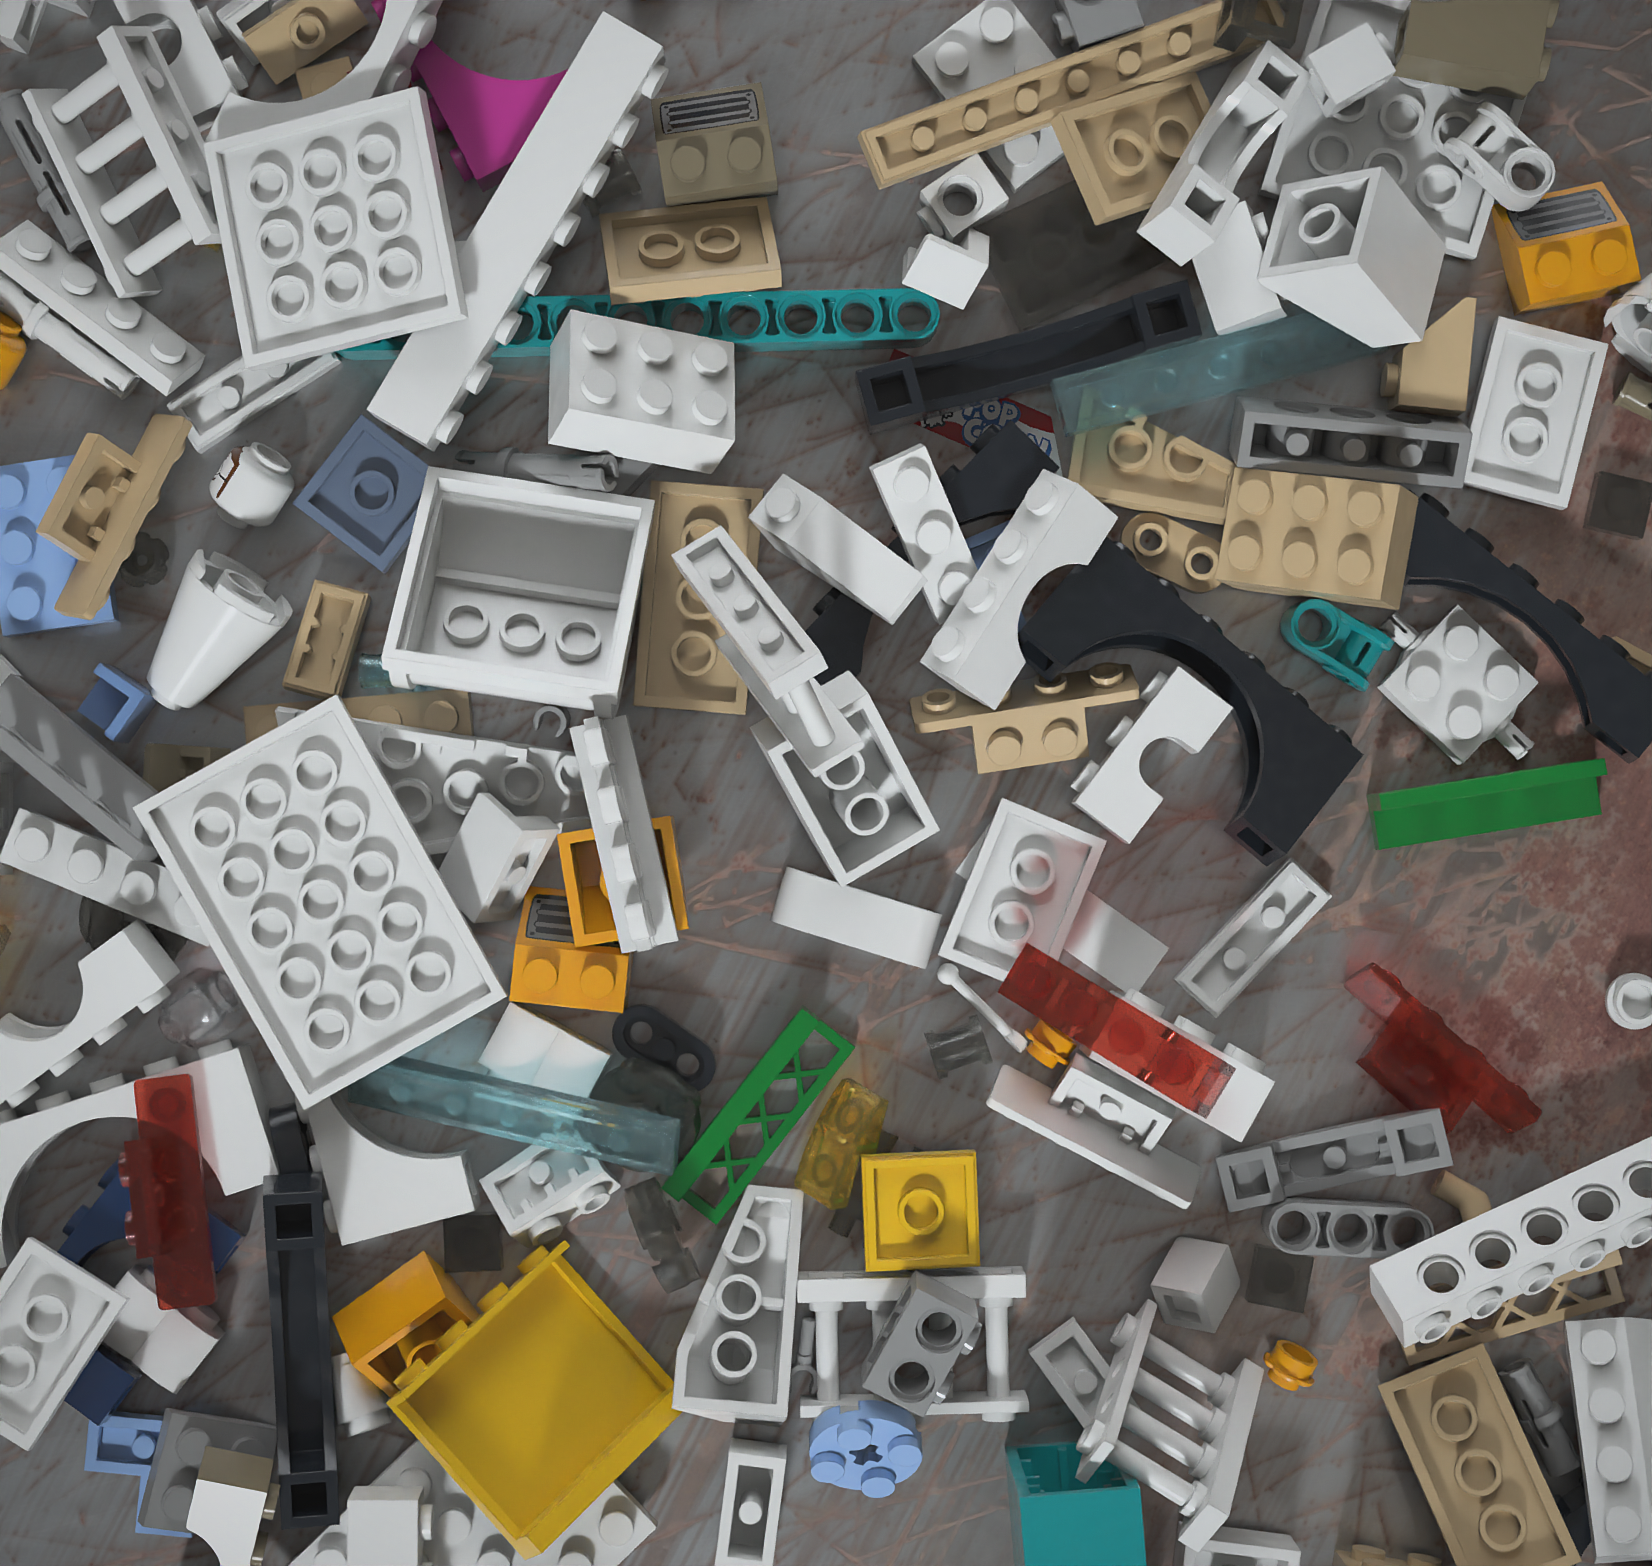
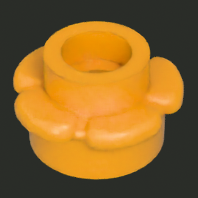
[1024,1018,1077,1069]
[1263,1340,1318,1391]

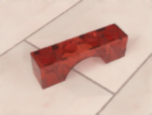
[997,943,1236,1119]

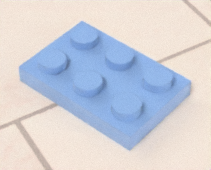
[0,454,119,638]

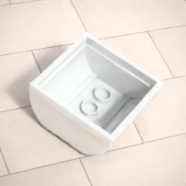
[381,466,655,719]

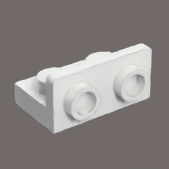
[479,1117,621,1248]

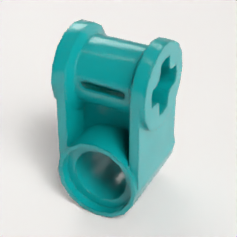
[1280,599,1395,692]

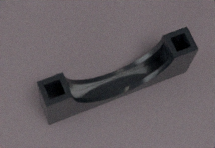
[1018,536,1364,867]

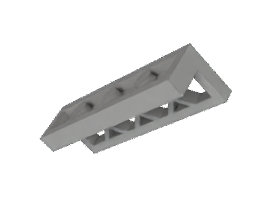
[0,673,159,862]

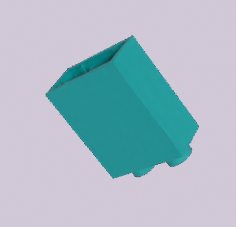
[1005,1441,1147,1566]

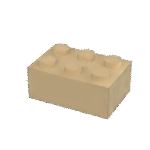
[1215,467,1419,610]

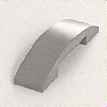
[1215,1108,1454,1213]

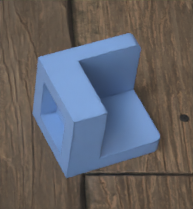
[77,662,158,744]

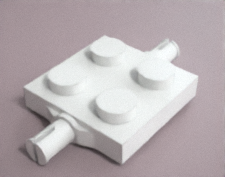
[1377,604,1539,765]

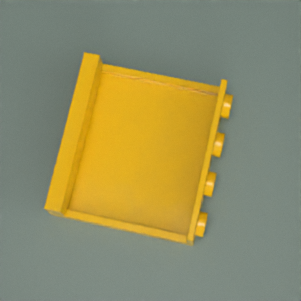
[386,1240,683,1560]

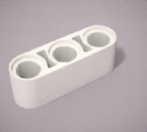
[770,866,943,969]

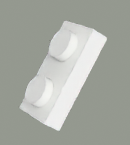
[1028,1317,1141,1429]

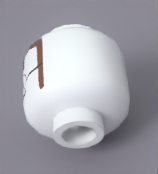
[209,442,295,529]

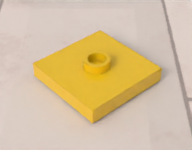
[860,1149,980,1272]

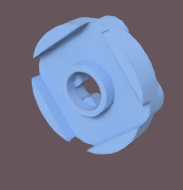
[809,1400,923,1498]

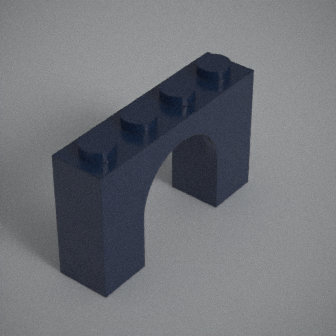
[57,1155,247,1426]

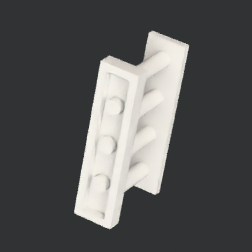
[22,25,222,298]
[671,525,865,778]
[797,1266,1029,1424]
[1075,1299,1264,1553]

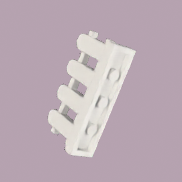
[569,715,679,954]

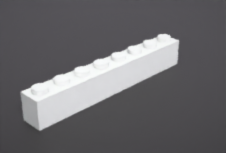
[367,11,669,452]

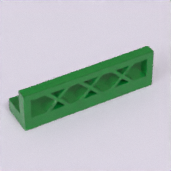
[1366,758,1608,850]
[661,1005,855,1225]

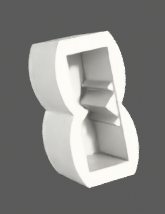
[478,1001,614,1119]
[103,1264,225,1394]

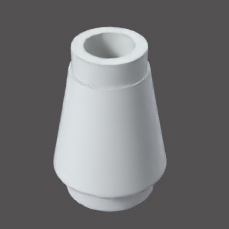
[331,1352,391,1437]

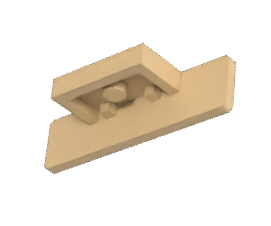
[35,414,193,620]
[909,662,1140,774]

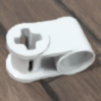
[1443,102,1556,212]

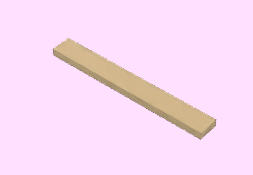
[857,0,1290,190]

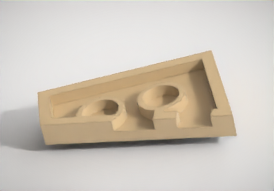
[1067,384,1242,525]

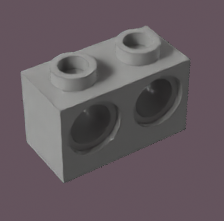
[861,1270,982,1418]

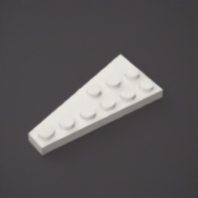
[275,706,592,855]

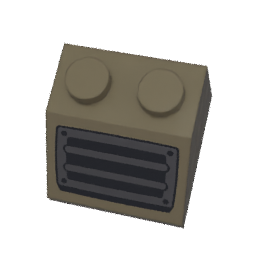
[651,82,779,207]

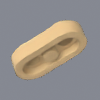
[1119,512,1222,594]

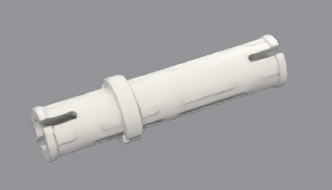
[0,271,141,400]

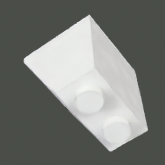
[1257,166,1446,348]

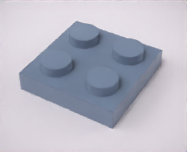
[292,414,429,574]

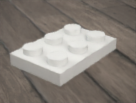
[912,0,1064,194]
[1464,316,1609,510]
[937,798,1107,998]
[0,1237,130,1451]

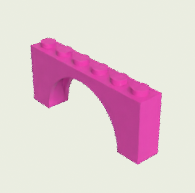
[371,0,568,193]

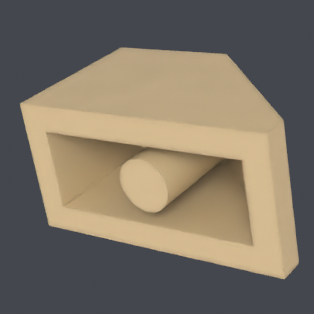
[1380,297,1477,417]

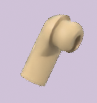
[1431,1170,1492,1223]

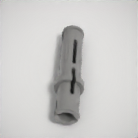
[0,89,94,255]
[453,447,619,492]

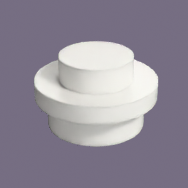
[1605,973,1652,1030]

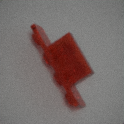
[1344,962,1542,1134]
[118,1074,218,1310]

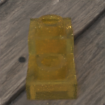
[794,1078,889,1210]

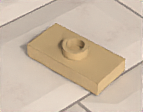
[241,0,369,85]
[282,579,372,700]

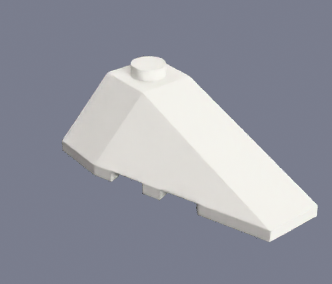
[671,1185,804,1427]

